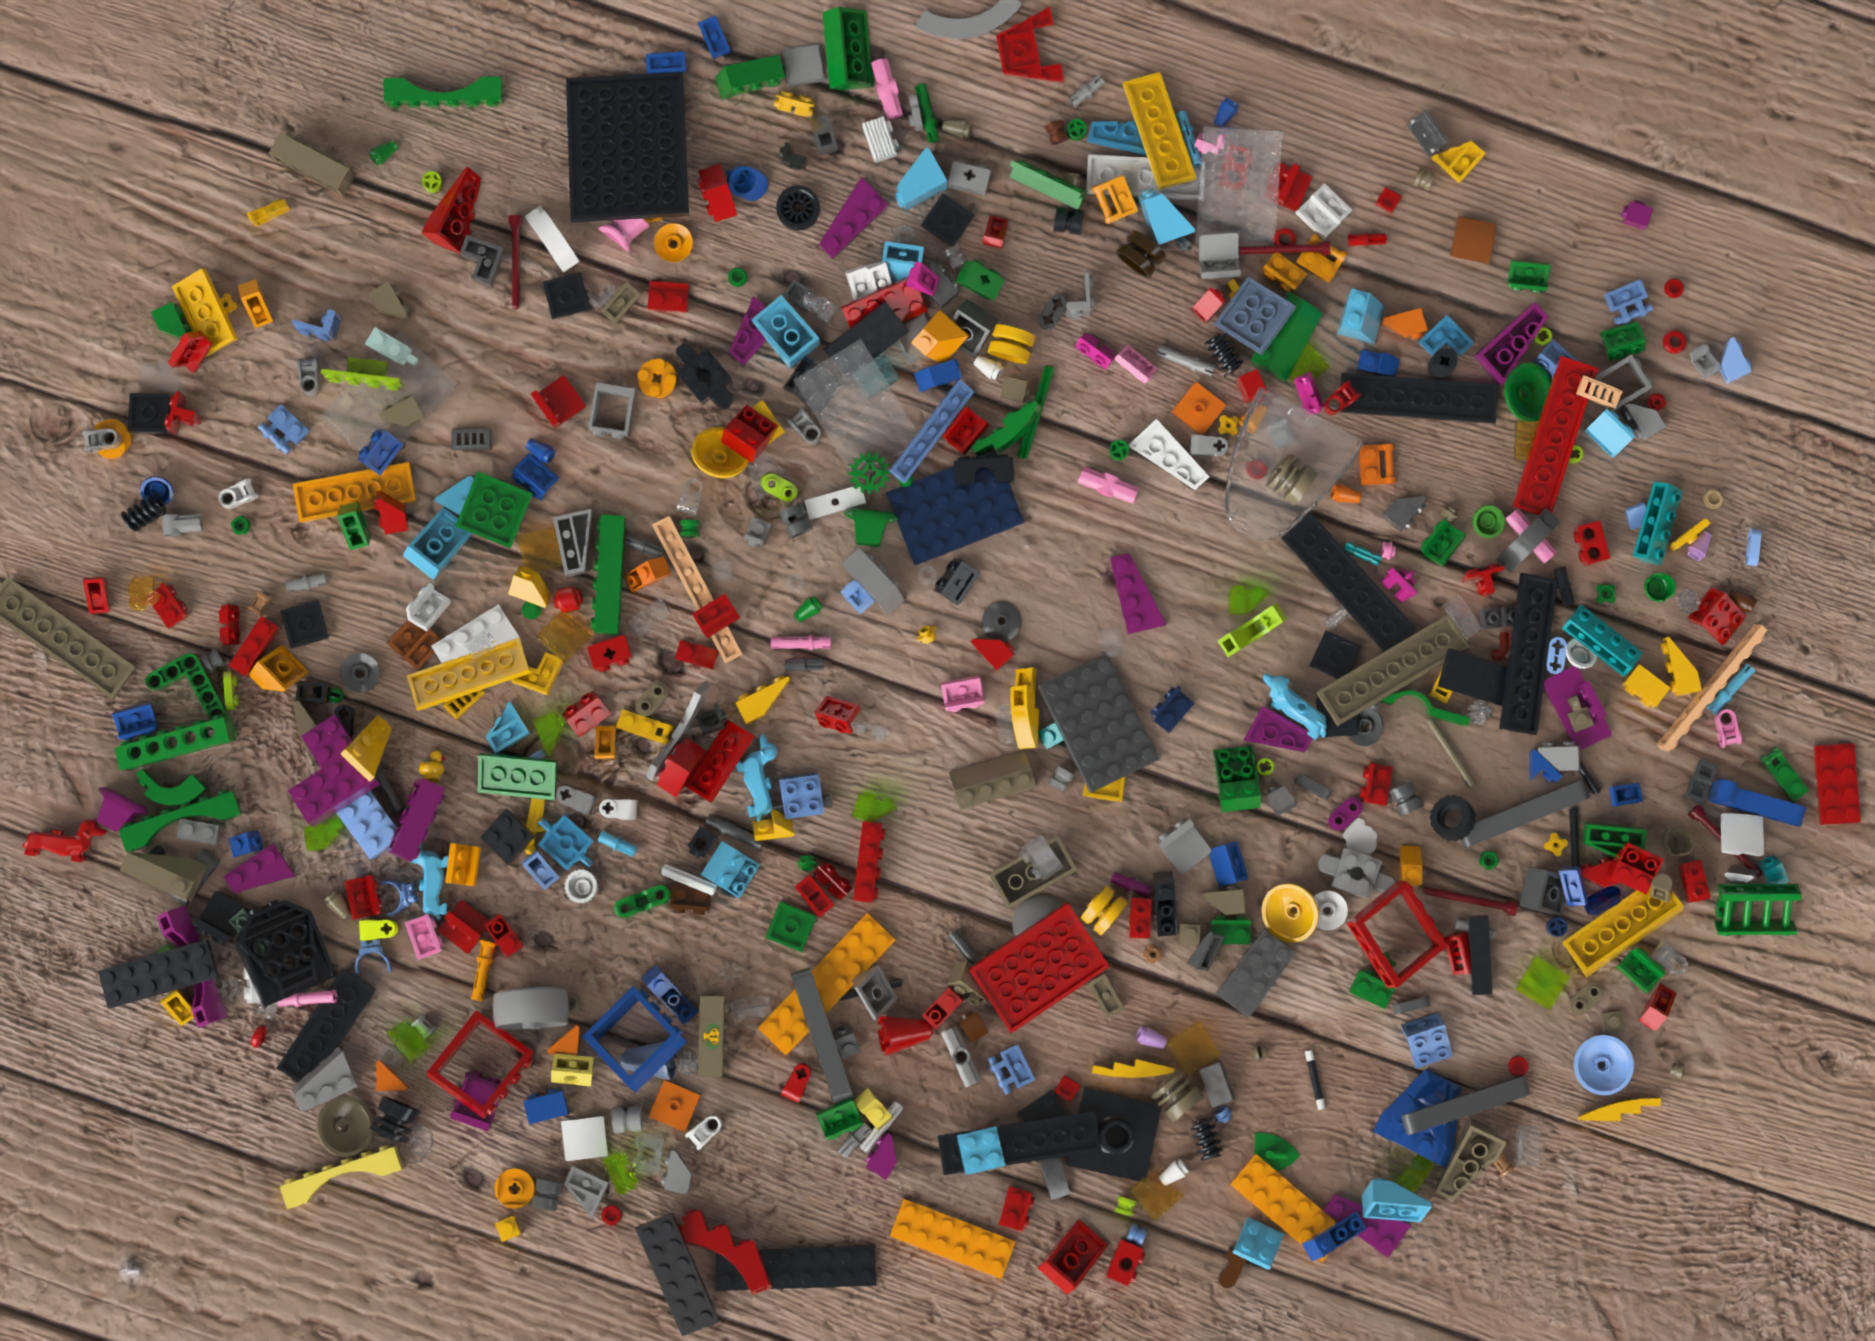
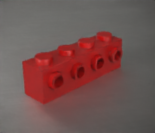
[853,821,886,903]

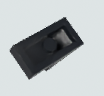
[295,681,329,704]

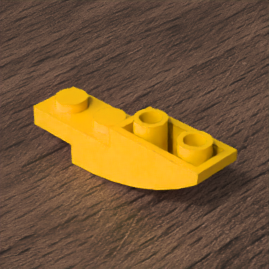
[1010,667,1039,749]

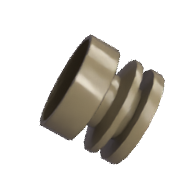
[1266,452,1318,505]
[1151,1070,1204,1122]

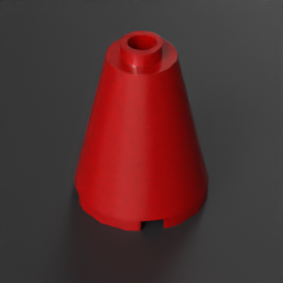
[877,1016,934,1056]

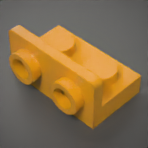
[1261,253,1307,293]
[445,843,481,886]

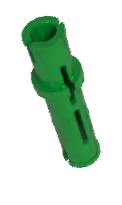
[914,83,940,143]

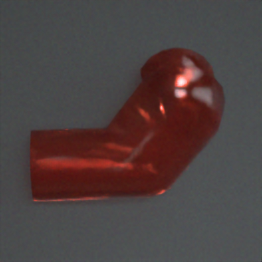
[1491,632,1509,661]

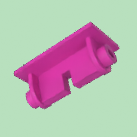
[1075,332,1116,369]
[1293,371,1324,415]

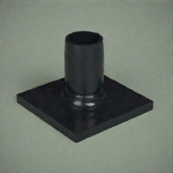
[1067,1087,1162,1183]

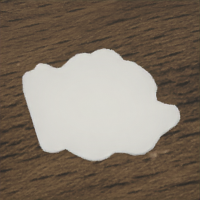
[1343,818,1377,857]

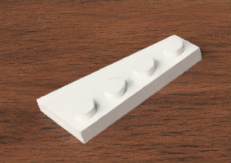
[1128,419,1210,490]
[431,604,520,663]

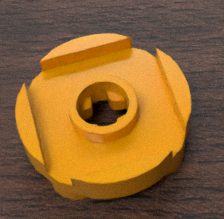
[637,358,677,398]
[94,419,132,459]
[494,1168,535,1209]

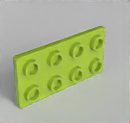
[321,357,405,391]

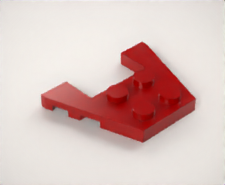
[996,7,1064,83]

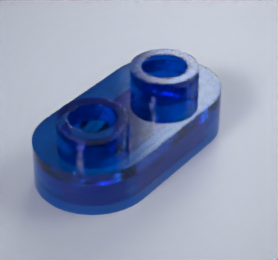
[1584,886,1622,915]

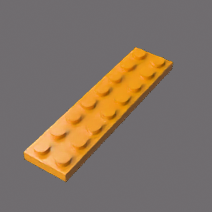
[758,913,896,1056]

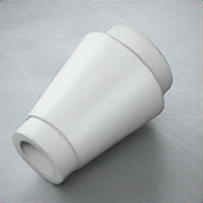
[974,355,1004,381]
[1158,1159,1189,1186]

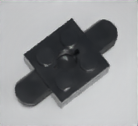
[676,343,733,410]

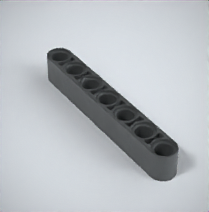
[1461,779,1591,848]
[791,967,853,1103]
[1401,1075,1531,1135]

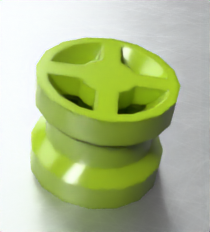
[422,171,443,193]
[1114,1196,1137,1217]

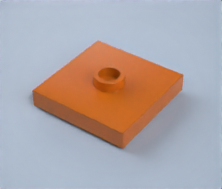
[1171,382,1227,435]
[648,1080,701,1132]

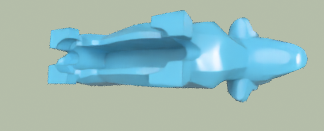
[1263,673,1327,740]
[736,734,778,821]
[410,844,449,920]

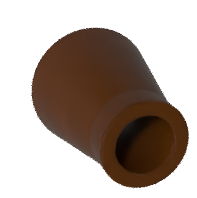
[1728,588,1757,613]

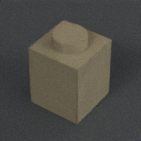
[1000,376,1030,403]
[1178,924,1200,946]

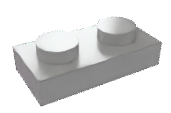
[177,819,220,845]

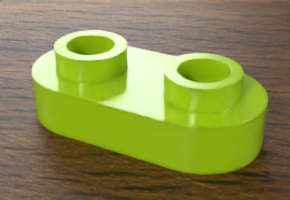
[760,472,798,502]
[223,671,239,711]

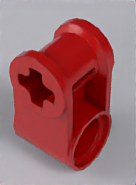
[1324,380,1361,416]
[781,1063,811,1103]

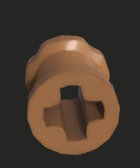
[247,591,272,616]
[1491,1151,1515,1177]

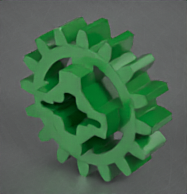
[847,451,891,494]

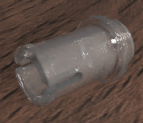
[1323,606,1349,631]

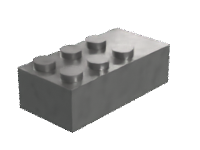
[1216,929,1296,1017]

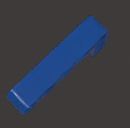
[1708,779,1806,827]

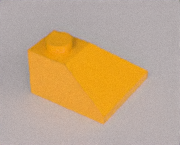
[911,310,969,363]
[248,645,309,692]

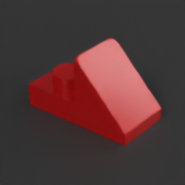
[983,215,1009,248]
[82,577,110,614]
[675,640,718,670]

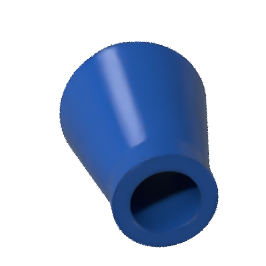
[1213,98,1239,128]
[525,438,556,464]

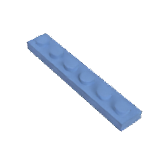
[889,379,975,483]

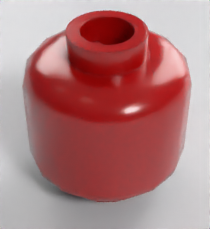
[553,585,583,613]

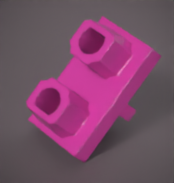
[1381,567,1417,603]

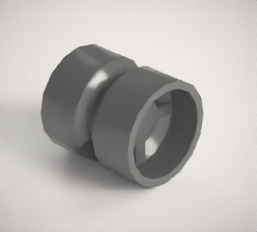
[779,503,813,539]
[1389,781,1424,817]
[531,1178,563,1211]

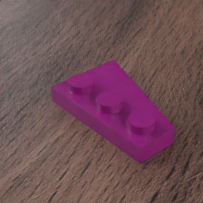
[729,296,767,366]
[1243,706,1313,752]
[223,844,296,894]

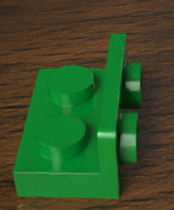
[1600,321,1646,361]
[1210,916,1251,944]
[1349,969,1396,1009]

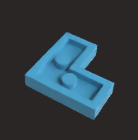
[1418,315,1474,357]

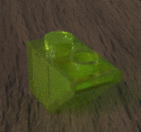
[1227,586,1269,615]
[852,792,897,822]
[303,819,346,852]
[386,1021,429,1065]
[1394,1154,1434,1193]

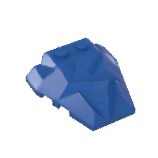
[1373,1069,1462,1167]

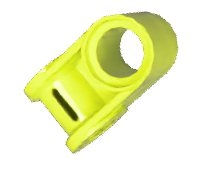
[359,920,399,941]

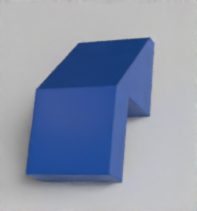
[914,359,963,392]

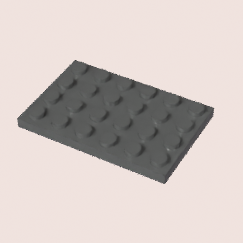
[1037,653,1160,793]

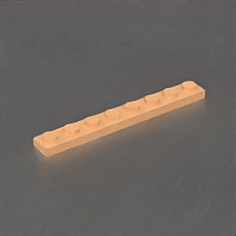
[652,516,743,664]
[1656,624,1767,752]

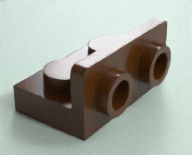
[669,884,711,915]

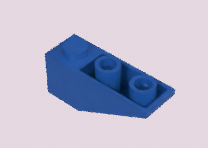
[641,964,698,1025]
[1302,1211,1366,1261]

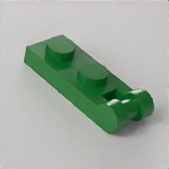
[1760,746,1809,803]

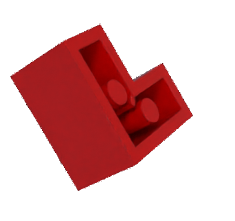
[697,164,737,222]
[656,738,707,797]

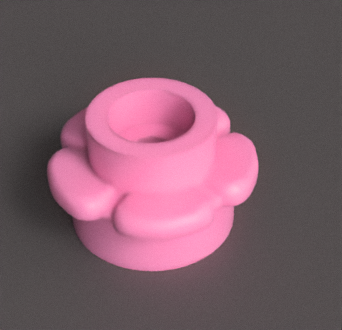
[1381,541,1396,560]

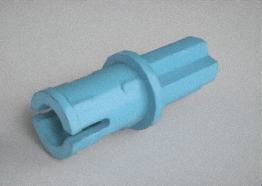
[598,831,637,857]

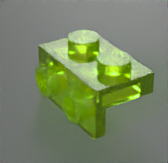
[602,1151,638,1195]

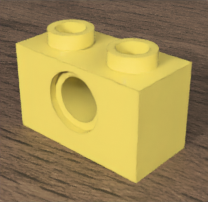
[551,1053,594,1086]

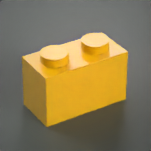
[1622,664,1670,708]

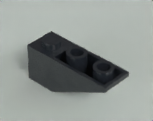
[1153,871,1178,937]

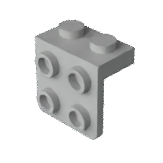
[1199,231,1241,280]
[1065,271,1094,320]
[1157,819,1211,874]

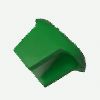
[843,508,899,547]

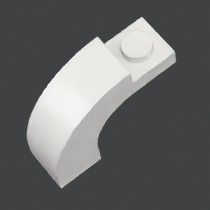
[524,205,579,272]

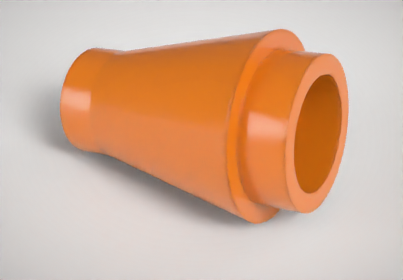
[1331,483,1361,504]

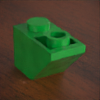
[151,302,192,339]

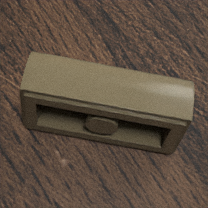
[1650,874,1673,902]

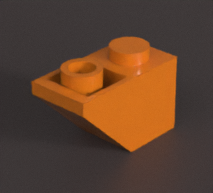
[624,556,672,593]

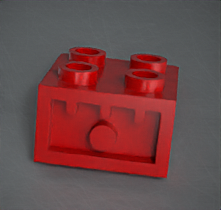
[530,375,586,429]
[1687,587,1747,645]

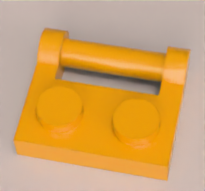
[1091,174,1138,224]
[1295,233,1347,284]

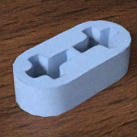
[1745,528,1761,566]
[1546,637,1567,675]

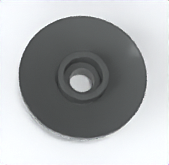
[982,602,1021,641]
[340,653,380,693]
[1350,707,1384,746]

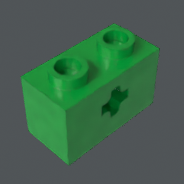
[955,259,1005,301]
[337,501,371,550]

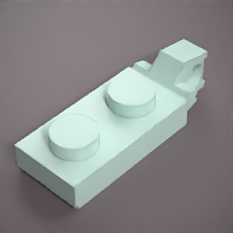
[365,327,419,367]

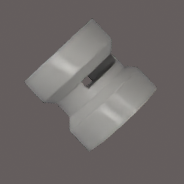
[1048,766,1074,793]

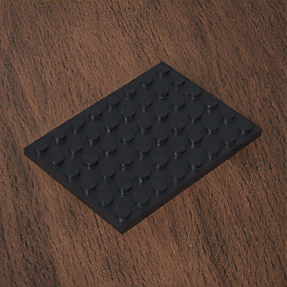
[566,71,689,223]

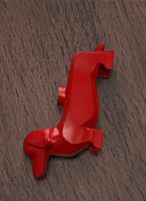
[22,819,107,863]

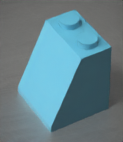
[895,147,947,211]
[1138,188,1195,245]
[1337,288,1385,344]

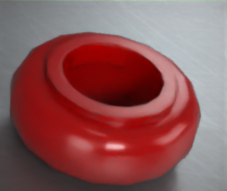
[1272,228,1296,245]
[1662,330,1687,354]
[251,1024,267,1048]

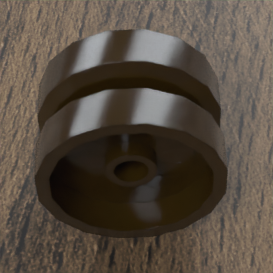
[1116,230,1166,278]

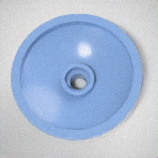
[1573,1035,1634,1095]

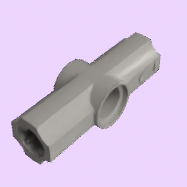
[941,1026,981,1087]

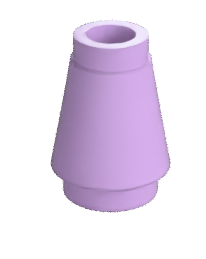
[1687,531,1712,561]
[1136,1026,1167,1049]

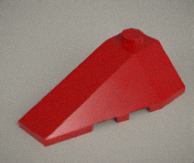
[421,167,481,254]

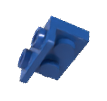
[357,428,404,476]
[511,453,559,501]

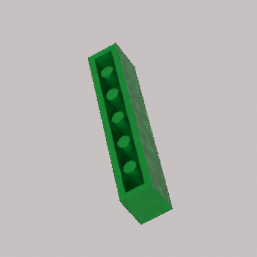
[591,515,626,636]

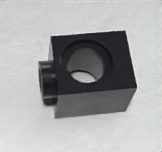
[687,827,717,858]

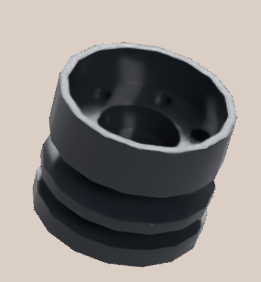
[369,1096,421,1144]

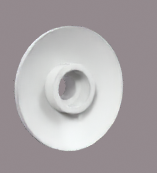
[1313,891,1348,930]

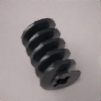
[1204,333,1244,377]
[1428,349,1457,379]
[121,492,166,531]
[1190,1116,1224,1161]

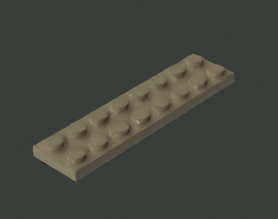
[0,576,137,700]
[1316,614,1470,726]

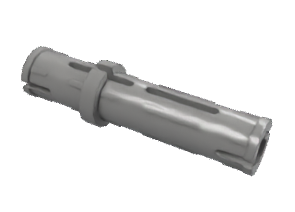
[1157,344,1216,377]

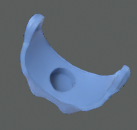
[380,880,417,917]
[354,939,392,976]

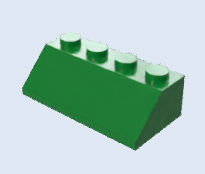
[822,6,874,90]
[1251,292,1323,382]

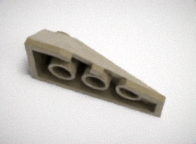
[120,852,208,902]
[1435,1117,1507,1201]

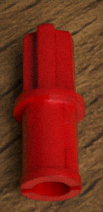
[1348,232,1387,247]

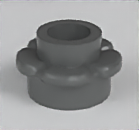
[1175,236,1193,252]

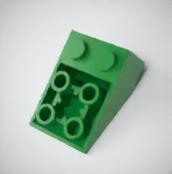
[1213,745,1261,812]

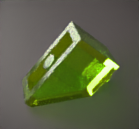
[533,711,565,758]

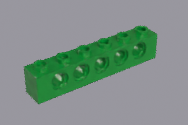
[114,715,236,771]

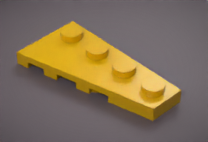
[341,715,392,782]

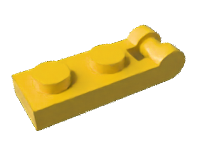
[616,709,674,745]

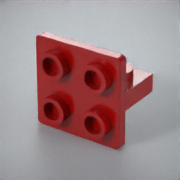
[1262,162,1312,212]
[164,391,202,435]
[1461,564,1505,598]
[438,900,489,954]

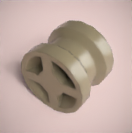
[1413,167,1435,191]

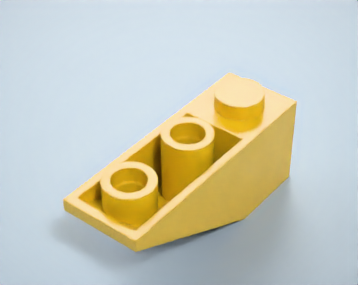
[1661,637,1702,697]
[736,675,790,725]

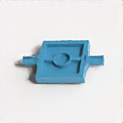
[538,815,594,871]

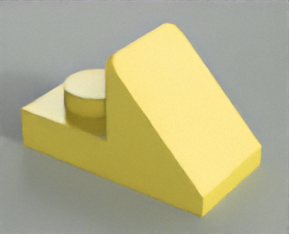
[854,1088,893,1130]

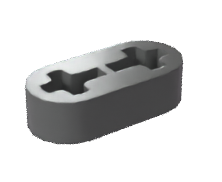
[1039,295,1067,330]
[1294,774,1332,801]
[1392,996,1431,1014]

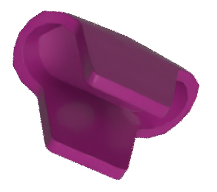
[97,787,149,832]

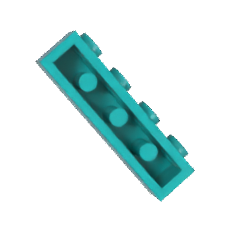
[1632,482,1683,565]
[1562,604,1643,677]

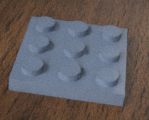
[1214,276,1296,355]

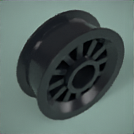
[776,185,820,231]

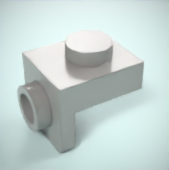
[1690,344,1721,379]

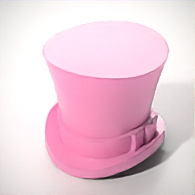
[599,219,649,253]

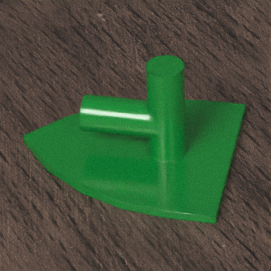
[1254,1132,1300,1171]

